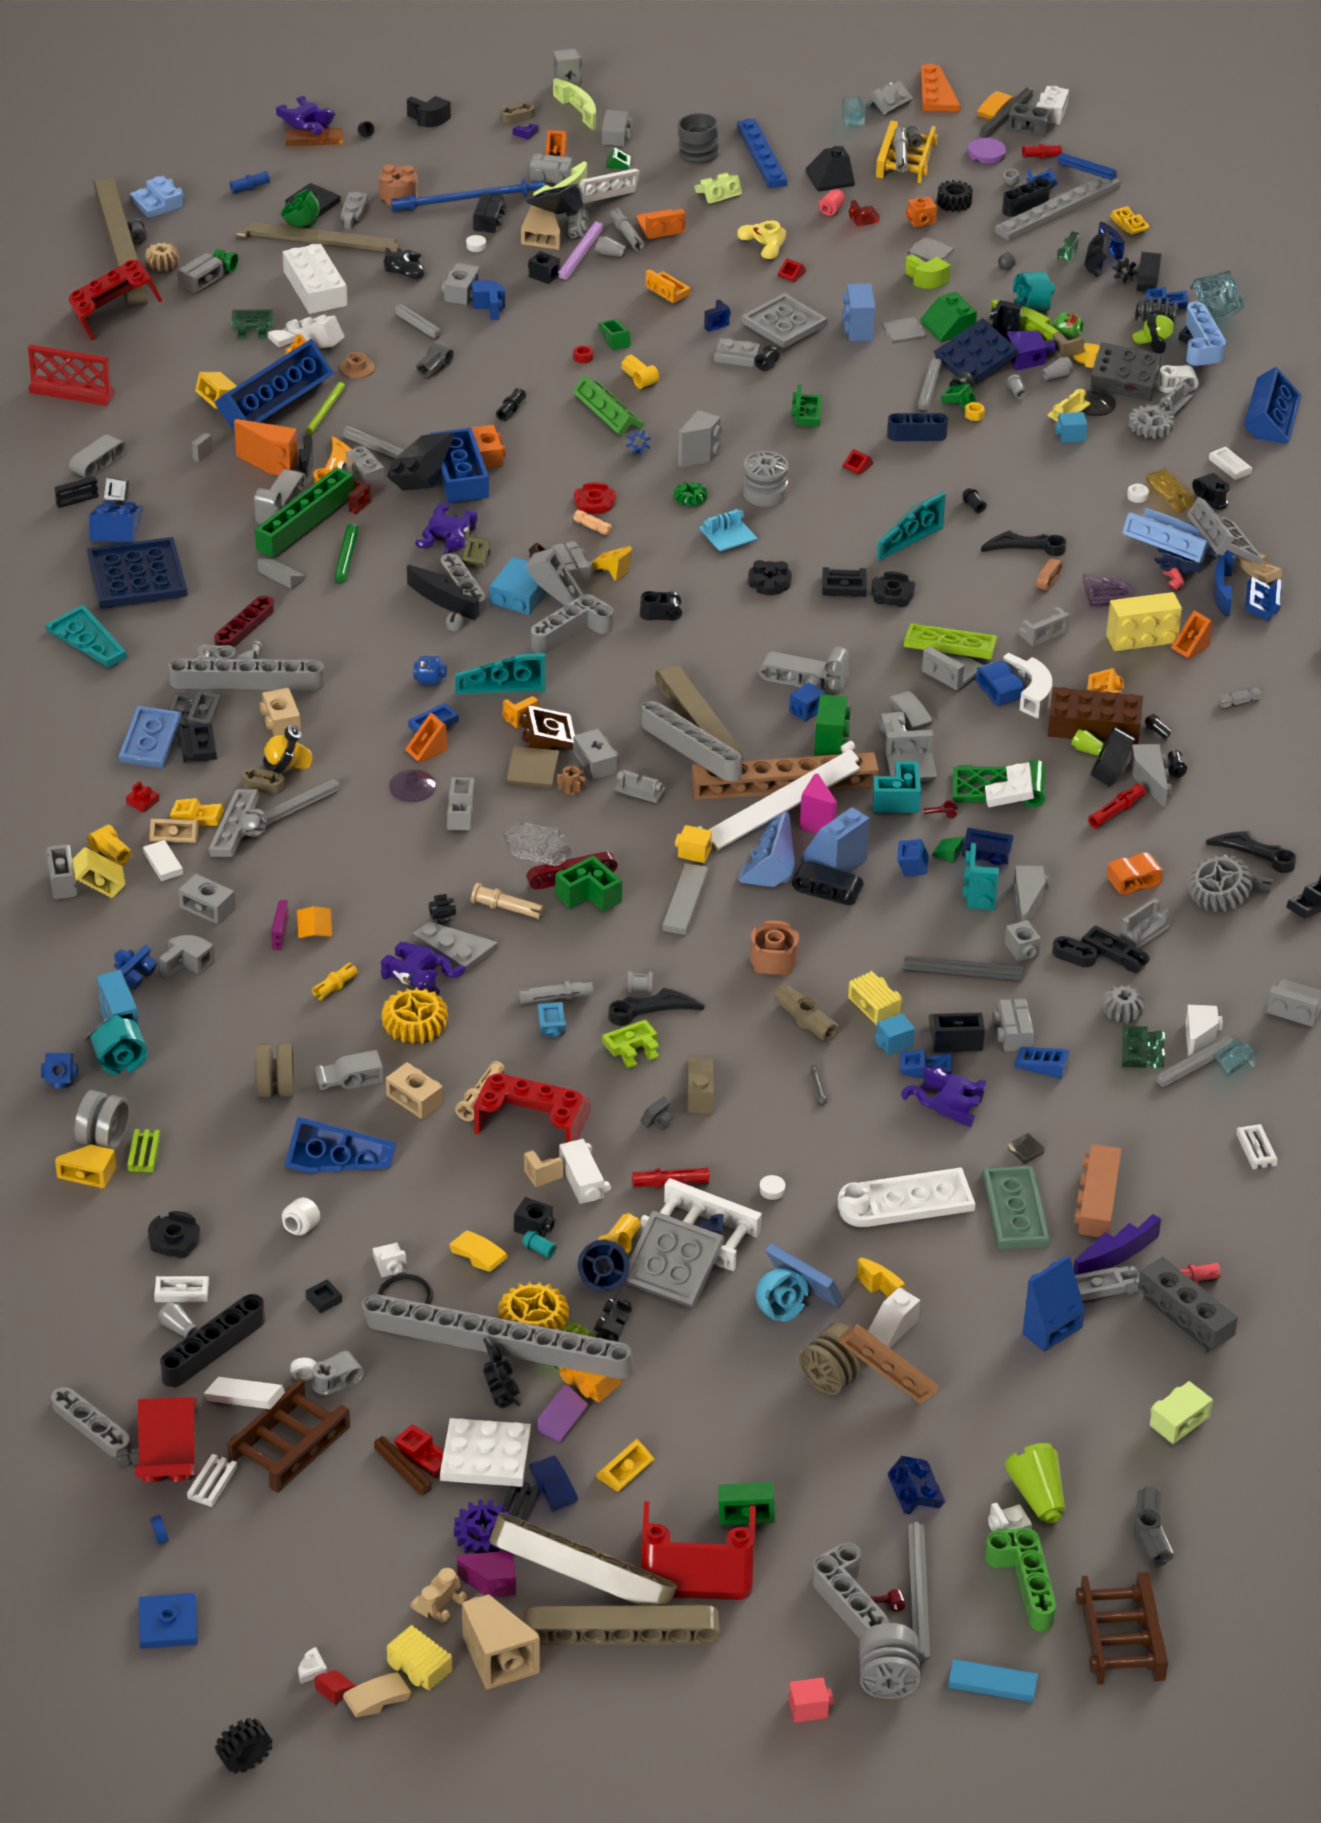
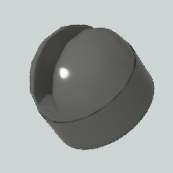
[998,252,1016,269]

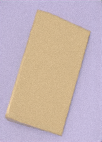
[149,819,199,844]

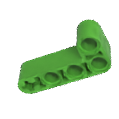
[985,1528,1056,1632]

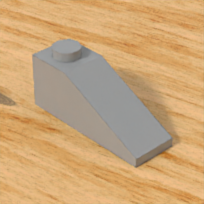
[526,548,583,606]
[1013,866,1049,922]

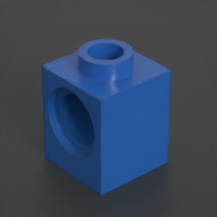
[789,682,825,722]
[897,839,929,876]

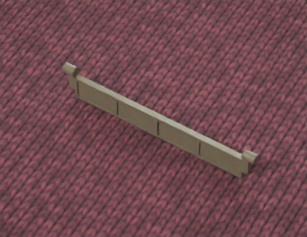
[236,222,399,252]

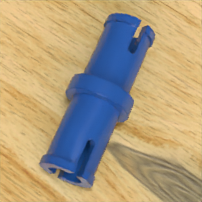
[229,171,270,194]

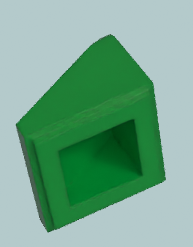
[606,148,631,169]
[932,837,964,863]

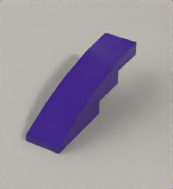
[1073,1214,1161,1275]

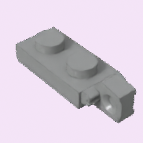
[341,192,368,229]

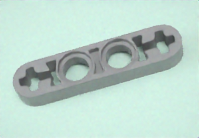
[441,553,485,611]
[51,1387,131,1457]

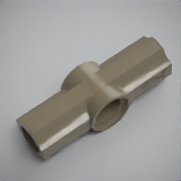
[774,984,839,1042]

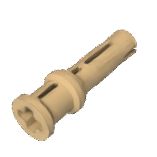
[471,883,544,920]
[455,1061,505,1121]

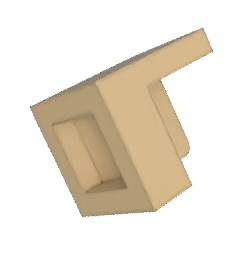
[524,1150,563,1187]

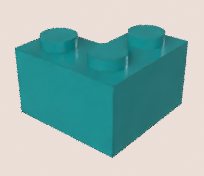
[872,761,921,813]

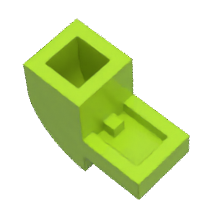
[905,254,951,289]

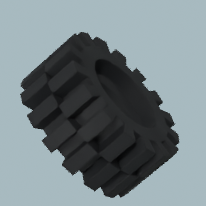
[937,180,973,212]
[215,1718,273,1773]

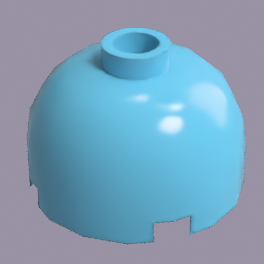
[755,1268,809,1322]

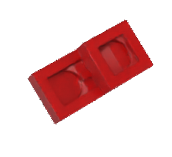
[394,1424,444,1479]

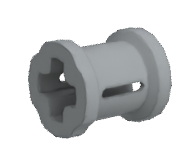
[628,971,652,993]

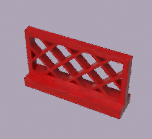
[28,344,115,406]

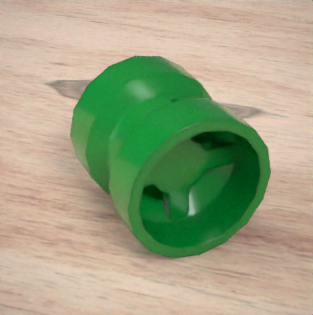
[213,249,238,272]

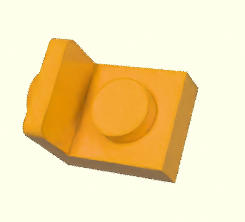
[502,696,538,729]

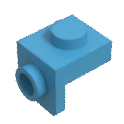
[537,1002,566,1037]

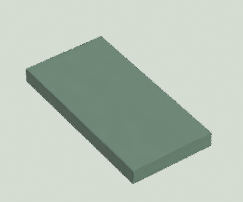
[982,1166,1050,1250]

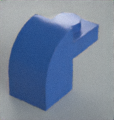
[472,280,505,320]

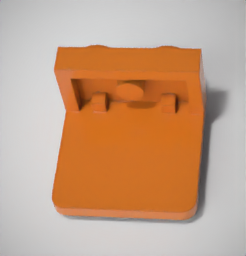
[636,209,685,239]

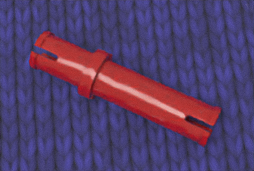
[1088,783,1146,829]
[632,1167,710,1189]

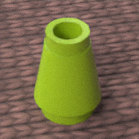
[1071,729,1103,756]

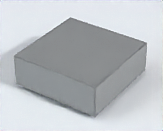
[192,433,212,462]

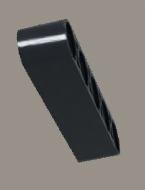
[160,1294,265,1387]

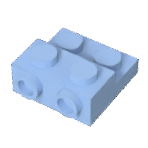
[129,176,184,218]

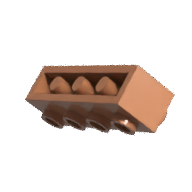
[1074,1144,1122,1238]

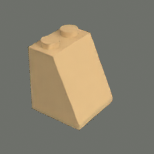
[462,1594,540,1690]

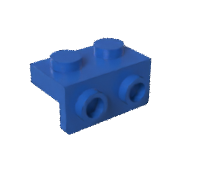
[1245,577,1282,621]

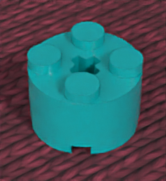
[1013,271,1055,312]
[90,1015,147,1075]

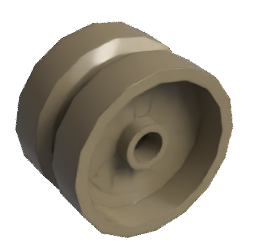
[255,1042,294,1098]

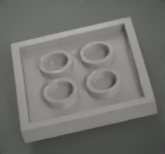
[741,293,827,348]
[623,1210,725,1309]

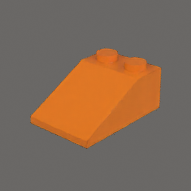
[234,419,298,476]

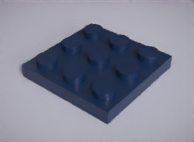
[934,318,1019,384]

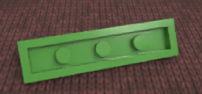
[573,375,645,436]

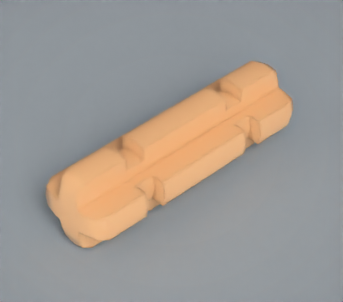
[573,510,612,535]

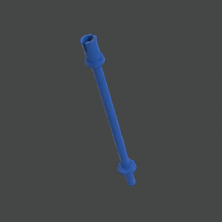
[391,179,545,211]

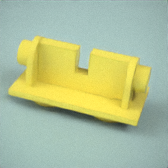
[1047,389,1091,422]

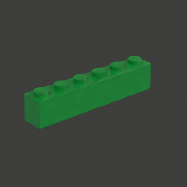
[255,467,354,558]

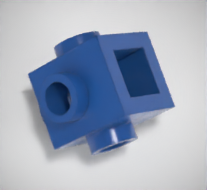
[41,1053,78,1088]

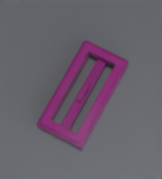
[271,900,289,950]

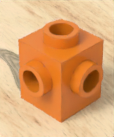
[905,197,937,227]

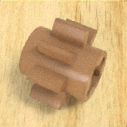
[557,766,586,795]

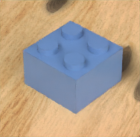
[842,283,875,341]

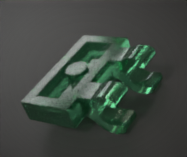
[232,309,273,339]
[1122,1026,1165,1068]

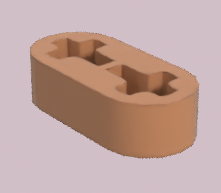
[1036,558,1063,591]

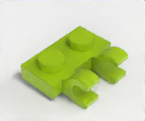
[602,1019,659,1069]

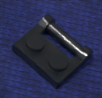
[822,567,867,597]

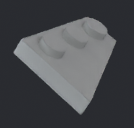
[412,921,498,973]

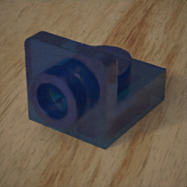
[704,299,731,332]

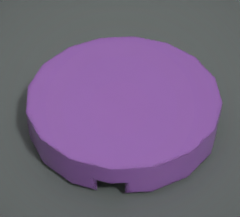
[968,138,1006,164]

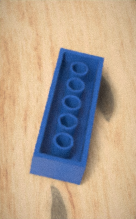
[214,339,334,433]

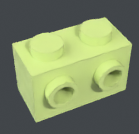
[1150,1381,1213,1444]

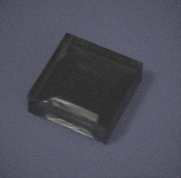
[1008,1133,1045,1164]

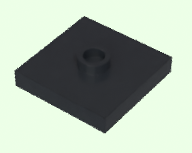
[285,183,341,217]

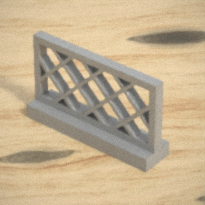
[1187,497,1264,565]

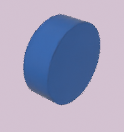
[150,1515,169,1544]

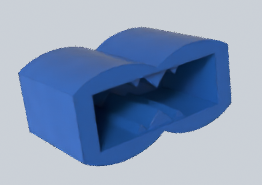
[976,660,1024,706]

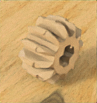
[145,242,179,273]

